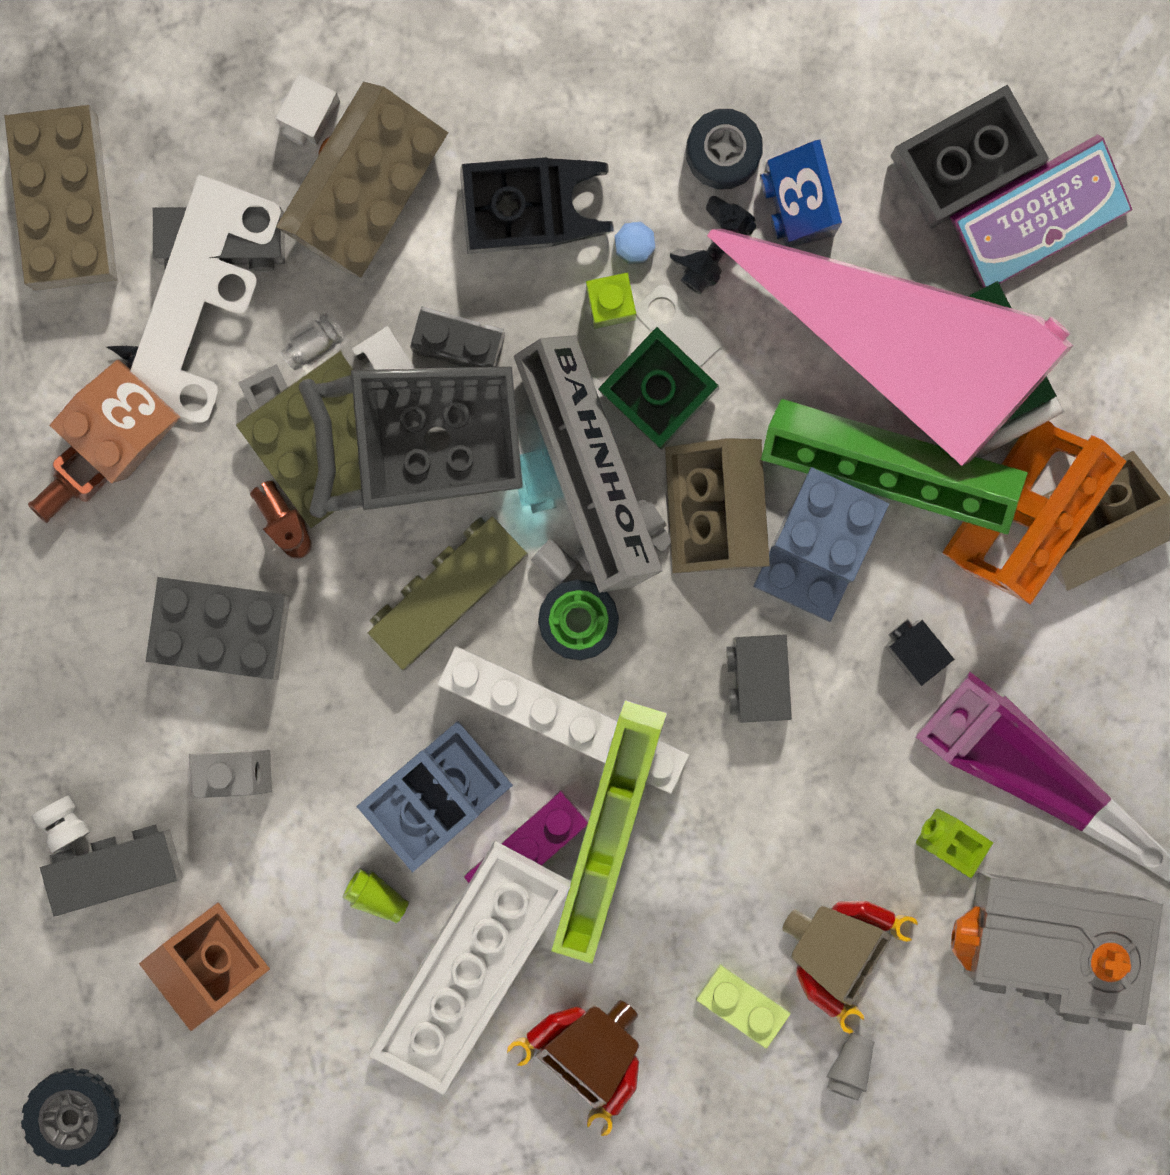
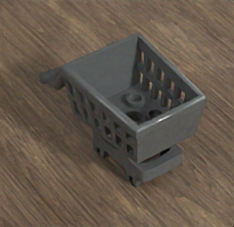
[299,367,523,518]

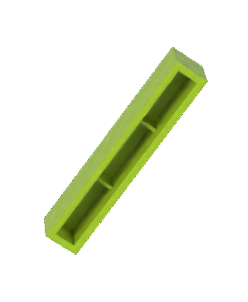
[551,701,667,964]

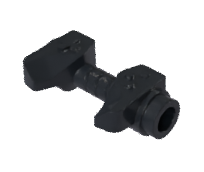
[670,196,756,295]

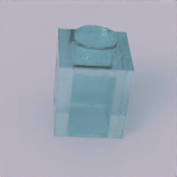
[517,448,563,513]

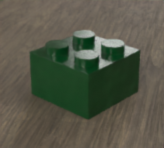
[598,327,719,450]

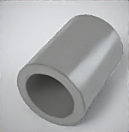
[531,539,579,585]

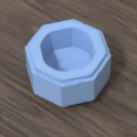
[615,222,655,264]

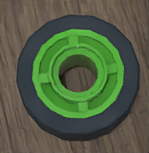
[538,579,619,661]

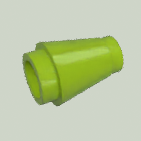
[343,868,409,924]

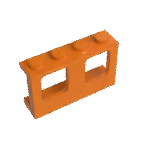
[942,421,1126,605]

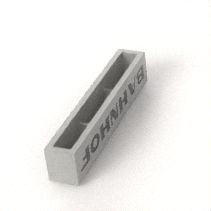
[513,335,663,593]

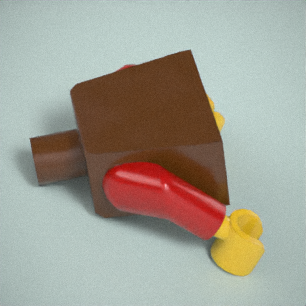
[507,1000,639,1136]

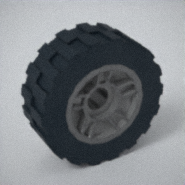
[21,1068,121,1167]

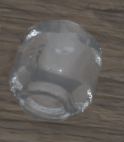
[281,311,346,373]

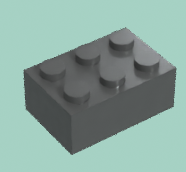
[890,84,1049,229]
[145,577,290,680]

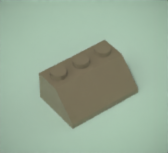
[665,438,770,573]
[1043,451,1170,591]

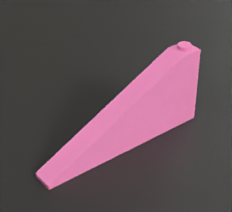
[707,229,1074,466]

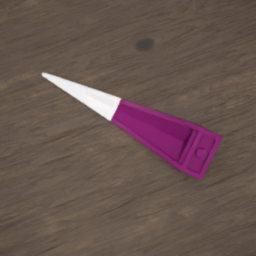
[915,672,1170,882]

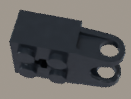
[460,157,614,254]

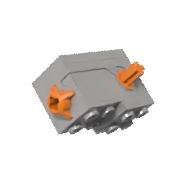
[951,872,1163,1031]

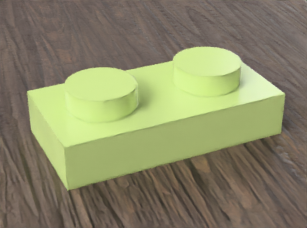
[696,964,791,1049]

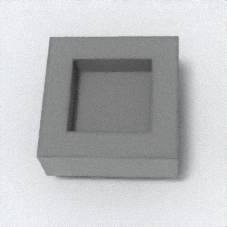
[238,364,288,412]

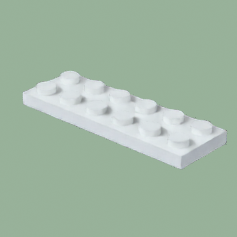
[369,841,570,1095]

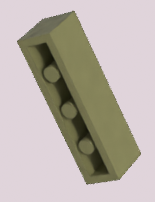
[367,516,528,670]

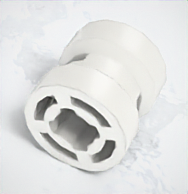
[31,795,90,853]

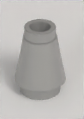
[826,1033,875,1101]

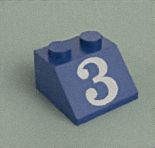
[760,139,842,247]

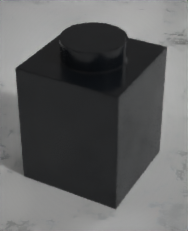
[885,619,955,686]

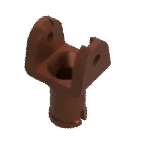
[28,446,108,524]
[250,480,312,559]

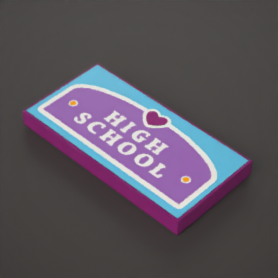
[950,134,1133,289]

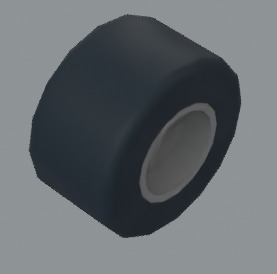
[686,109,763,189]

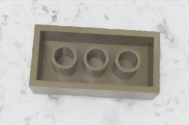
[276,81,449,278]
[4,105,118,291]

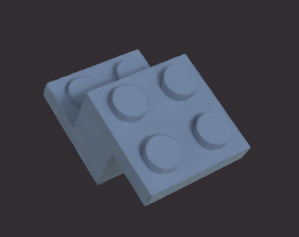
[753,467,890,622]
[356,721,513,873]

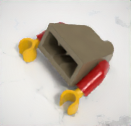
[782,901,918,1034]

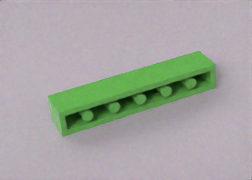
[761,399,1028,535]

